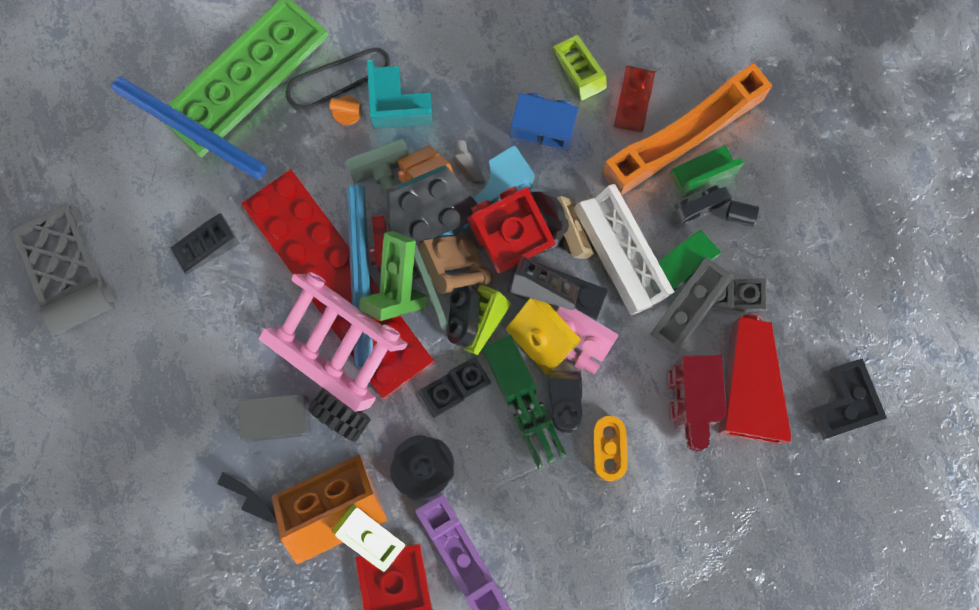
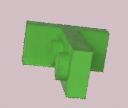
[359,231,429,321]

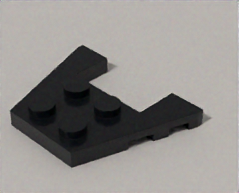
[387,165,485,280]

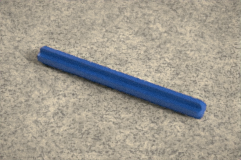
[111,76,267,180]

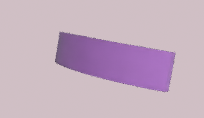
[415,494,511,610]

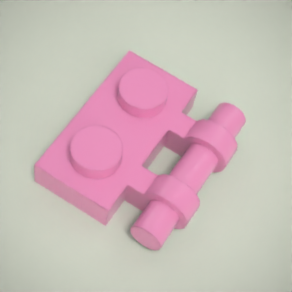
[557,307,619,375]

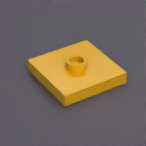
[505,298,582,376]

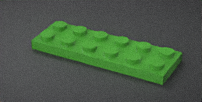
[163,0,329,158]

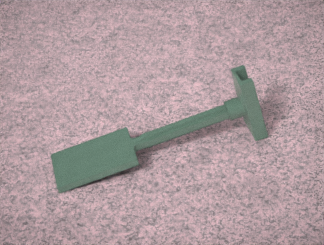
[345,139,447,332]

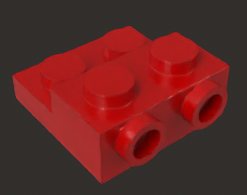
[467,186,556,274]

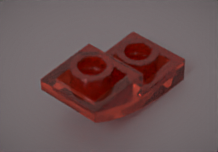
[613,65,655,133]

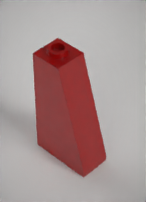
[719,314,791,444]

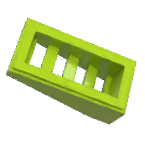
[552,34,607,100]
[457,284,512,355]

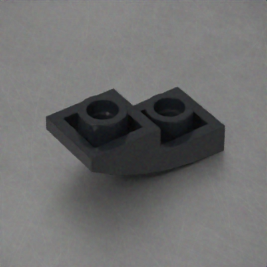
[418,356,492,419]

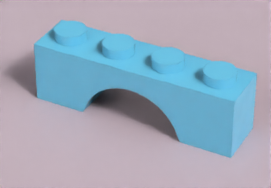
[433,145,535,239]

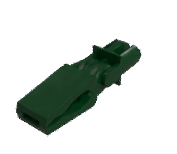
[482,335,567,469]

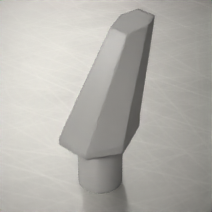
[452,140,486,184]

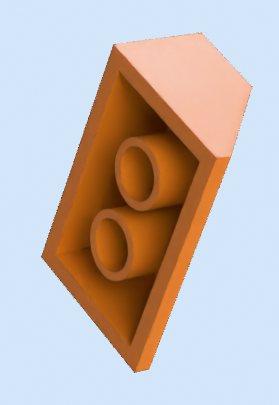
[271,454,388,565]

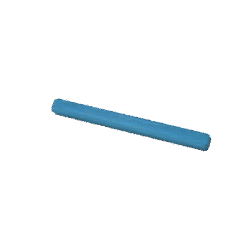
[347,184,373,368]

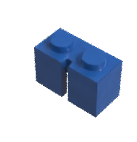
[510,93,579,151]

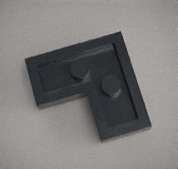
[812,358,887,440]

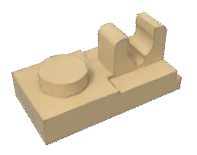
[557,196,596,259]

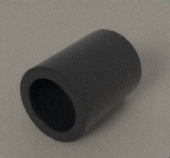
[725,200,759,227]

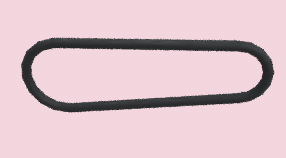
[285,47,390,110]

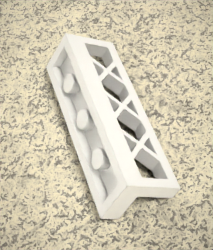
[573,184,674,315]

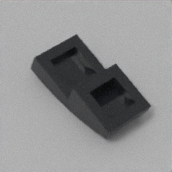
[217,472,277,523]

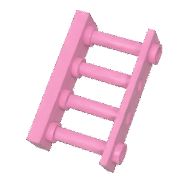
[258,272,407,412]

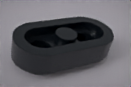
[672,185,732,226]
[447,286,480,347]

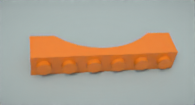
[602,63,773,196]

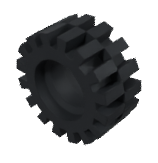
[308,388,371,442]

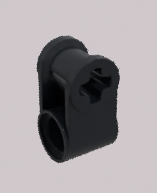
[549,371,582,434]

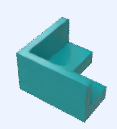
[367,59,433,129]

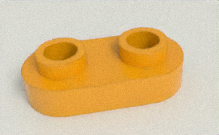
[593,416,627,481]

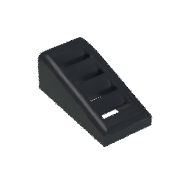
[170,213,240,274]
[511,256,580,310]

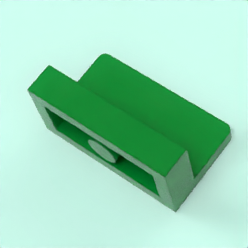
[669,145,744,198]

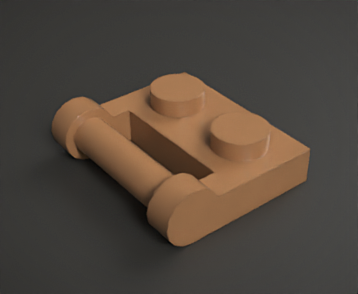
[417,233,493,294]

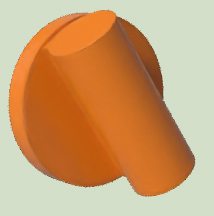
[329,96,362,126]

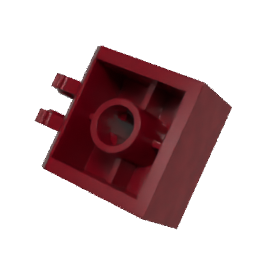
[667,355,727,453]

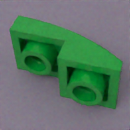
[658,230,722,291]

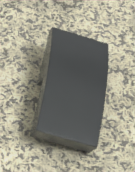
[710,278,767,312]

